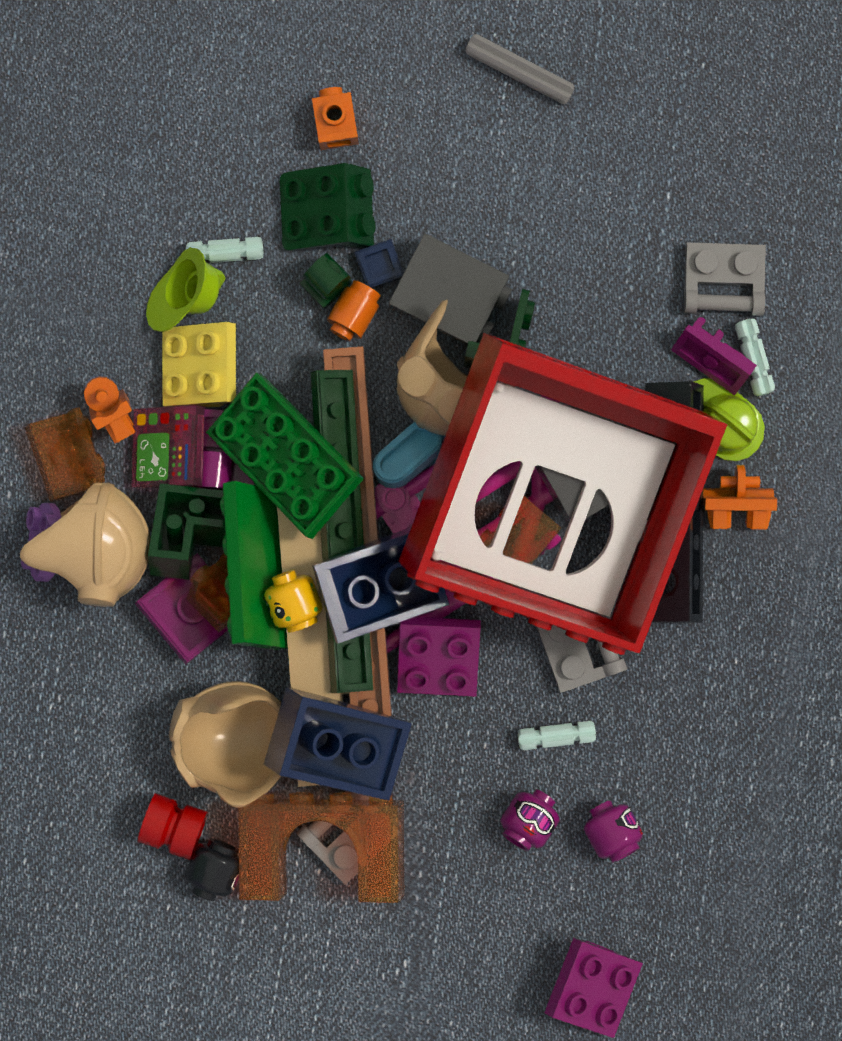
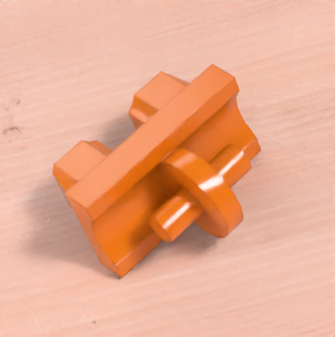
[84,376,136,444]
[703,465,778,530]

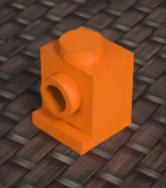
[312,87,359,150]

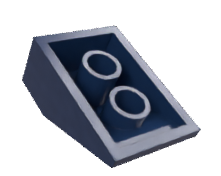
[312,528,450,643]
[264,687,412,801]

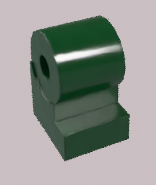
[300,253,352,310]

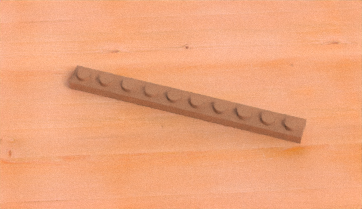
[323,346,392,716]

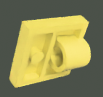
[162,322,236,408]

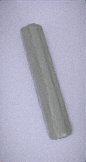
[466,34,575,104]

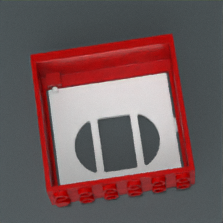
[399,333,728,655]

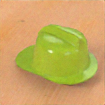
[146,247,225,332]
[694,378,765,461]

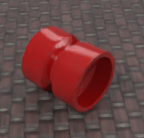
[137,793,208,860]

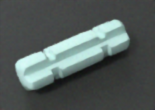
[186,237,264,263]
[735,319,775,396]
[518,721,596,750]

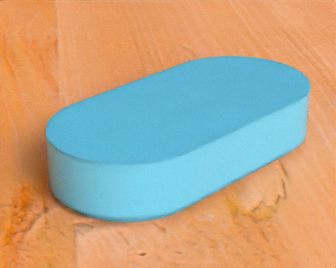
[373,423,443,488]

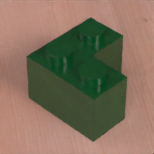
[148,483,225,580]

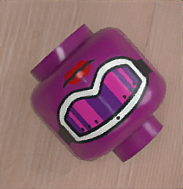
[500,789,560,851]
[584,800,643,863]

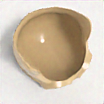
[397,300,514,436]
[20,482,150,607]
[169,681,281,808]

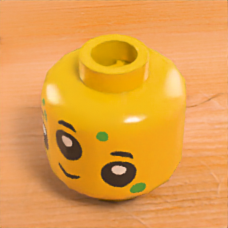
[264,569,323,633]

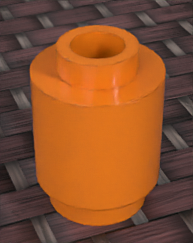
[327,280,381,342]

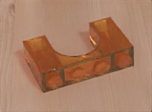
[238,792,405,903]

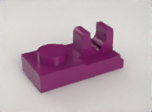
[671,317,757,395]

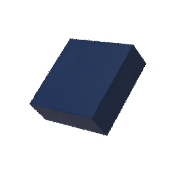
[354,239,404,289]

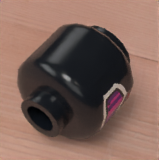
[185,838,243,901]

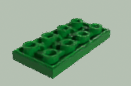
[206,372,364,539]
[220,481,288,650]

